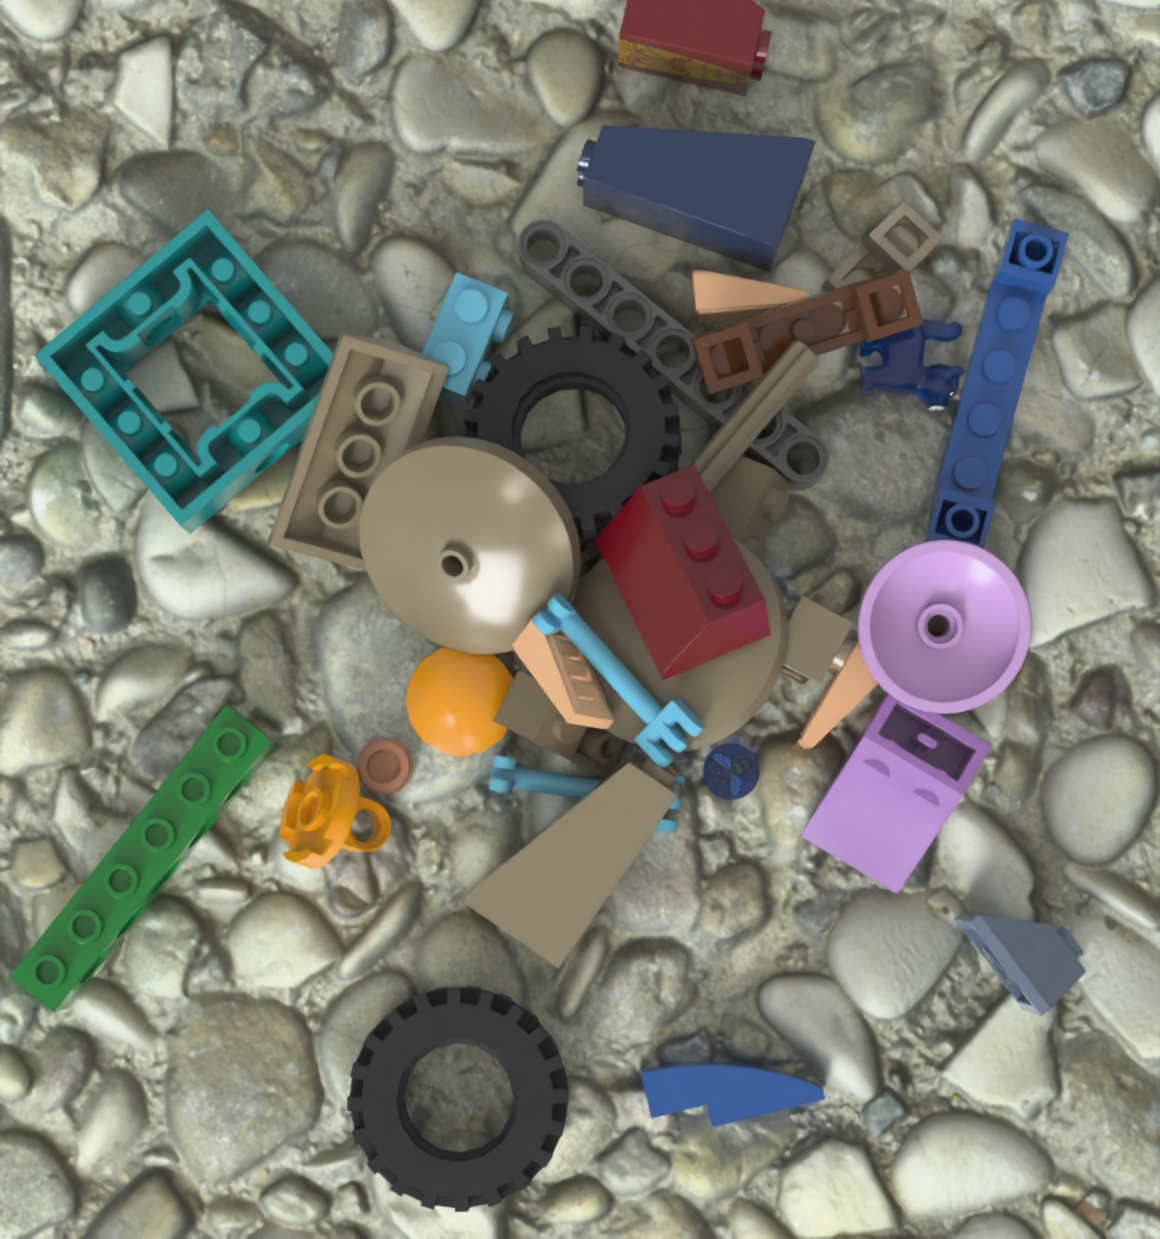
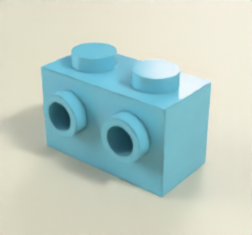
[422,272,515,407]

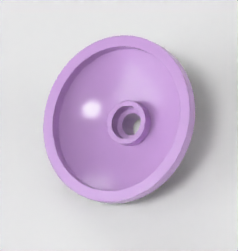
[857,540,1031,714]

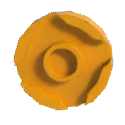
[279,754,391,869]

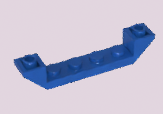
[925,218,1069,549]

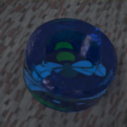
[702,743,759,800]

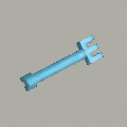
[532,594,705,769]
[489,756,685,833]

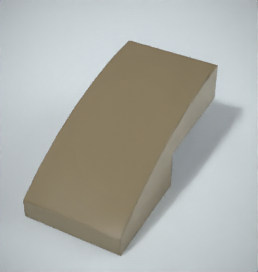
[821,200,944,291]

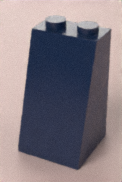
[576,125,816,272]

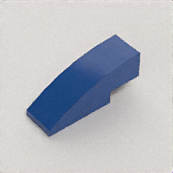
[640,1060,825,1127]

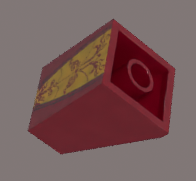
[618,0,772,96]

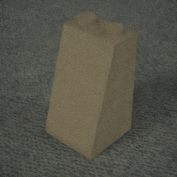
[463,753,683,969]

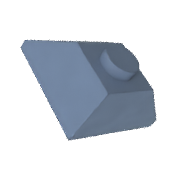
[954,912,1086,1016]

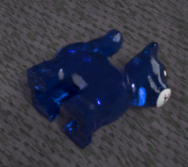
[859,319,964,411]

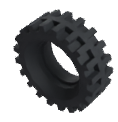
[463,326,682,553]
[347,985,568,1212]

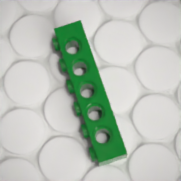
[9,705,278,1012]

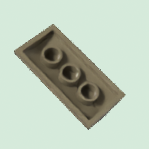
[268,332,450,571]

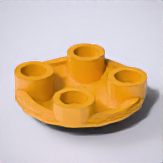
[405,647,514,757]

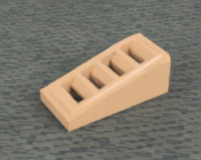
[691,269,808,324]
[512,615,614,729]
[797,639,878,749]

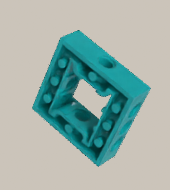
[34,209,333,534]

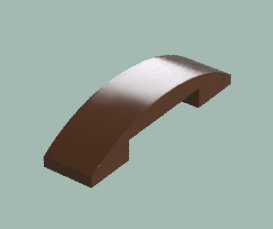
[692,269,923,394]

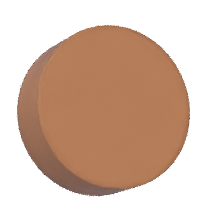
[356,738,414,795]

